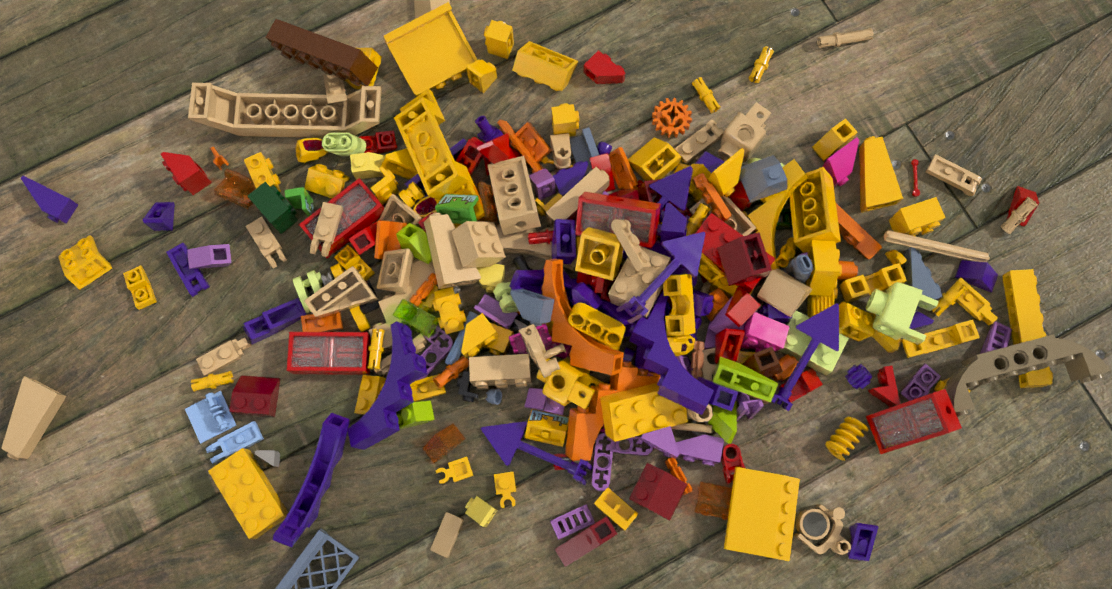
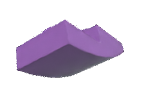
[901,363,941,401]

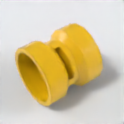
[398,181,425,208]

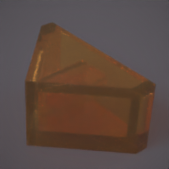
[422,423,466,464]

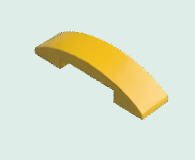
[901,320,980,358]

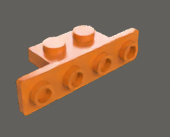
[497,120,552,173]
[836,203,882,260]

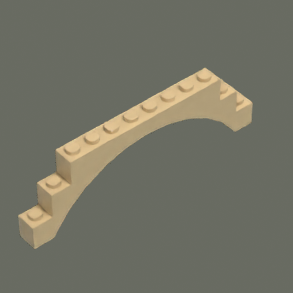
[369,224,576,354]

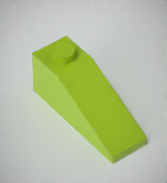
[713,357,778,402]

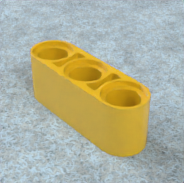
[568,303,626,347]

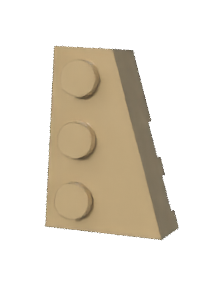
[304,266,379,318]

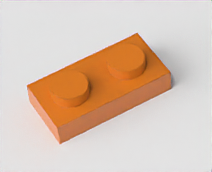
[301,312,343,332]

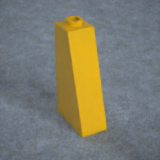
[859,136,903,213]

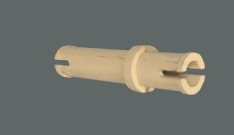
[817,28,874,48]

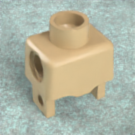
[717,102,771,162]

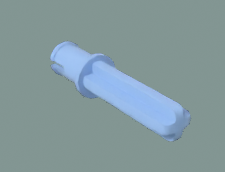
[445,311,479,365]

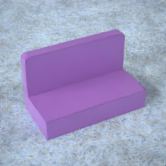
[474,294,518,330]

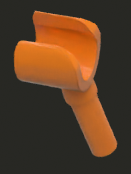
[210,147,229,170]

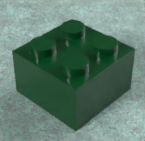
[248,182,298,234]

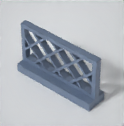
[275,528,359,589]

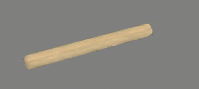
[883,230,990,262]

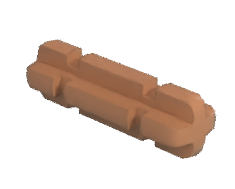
[691,341,705,379]

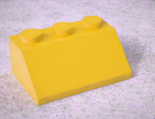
[512,41,578,91]

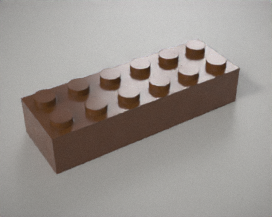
[265,19,378,86]

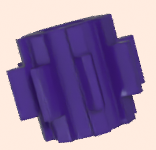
[845,364,872,390]

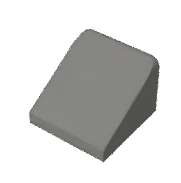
[255,450,280,467]

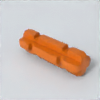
[409,273,438,307]
[665,457,692,495]

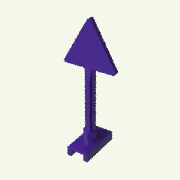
[622,166,693,260]
[616,232,705,324]
[772,303,839,411]
[481,421,593,485]

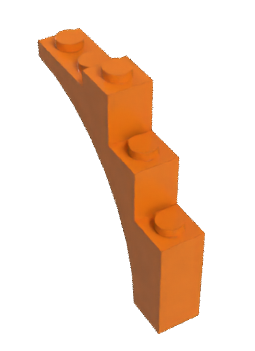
[542,259,624,375]
[565,360,661,461]

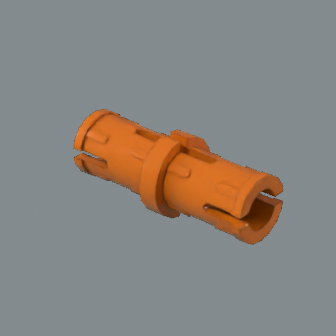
[433,355,469,389]

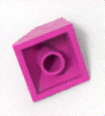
[822,137,859,187]

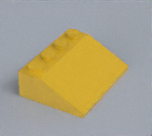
[724,467,800,561]

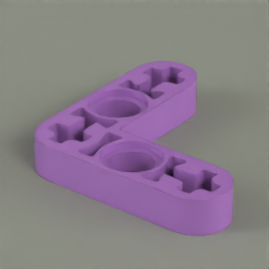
[408,309,454,381]
[592,433,653,491]

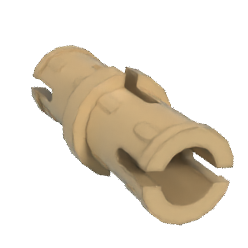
[1001,197,1038,234]

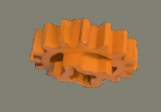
[652,98,692,138]

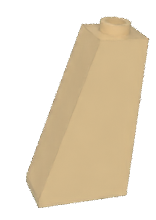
[546,167,609,228]
[424,213,481,289]
[1,376,67,460]

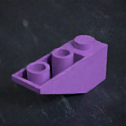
[659,435,724,466]

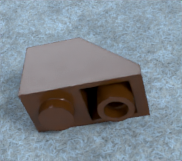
[742,347,783,378]

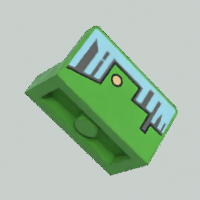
[285,187,314,217]
[435,194,479,224]

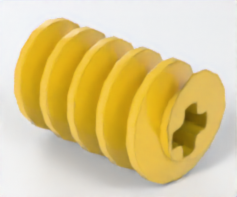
[825,416,869,461]

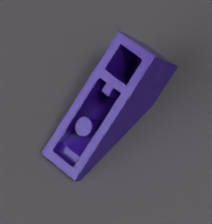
[21,175,78,224]

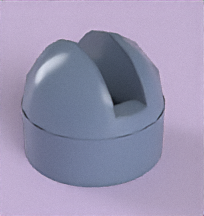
[486,389,502,405]

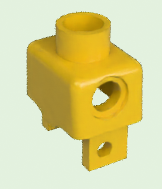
[537,357,604,409]

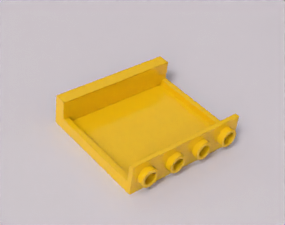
[383,2,479,97]

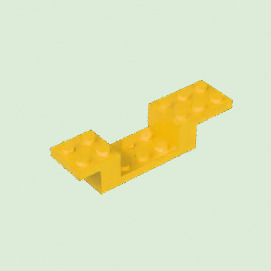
[394,89,488,229]

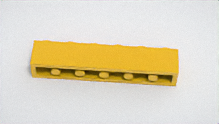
[1002,269,1053,388]

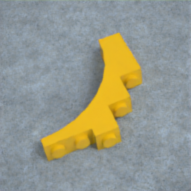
[747,159,808,274]

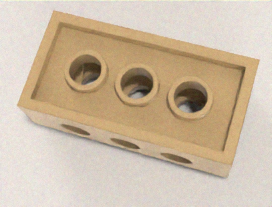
[488,156,541,235]

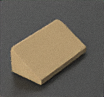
[430,512,464,558]

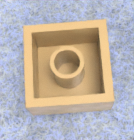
[451,221,505,267]

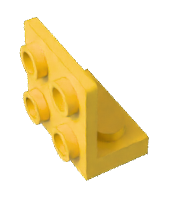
[58,235,112,290]

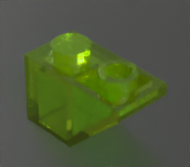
[393,299,438,338]

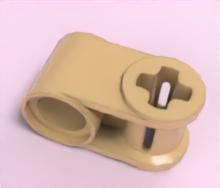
[550,133,571,170]

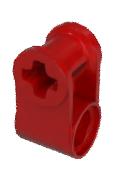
[721,444,745,484]

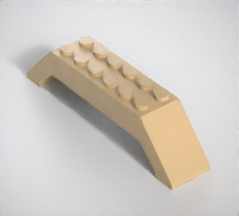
[188,83,382,138]

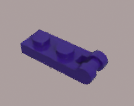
[166,243,210,297]

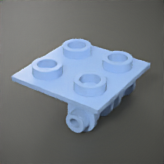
[185,391,237,444]

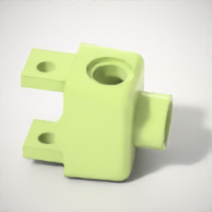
[866,282,939,345]

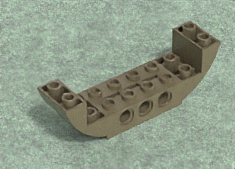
[944,334,1111,417]

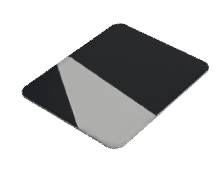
[511,314,530,330]

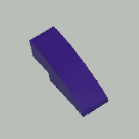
[244,298,307,345]

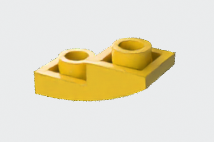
[334,245,375,281]
[123,266,157,310]

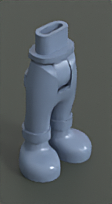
[780,255,813,285]

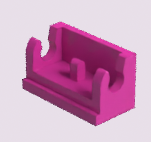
[509,323,553,355]

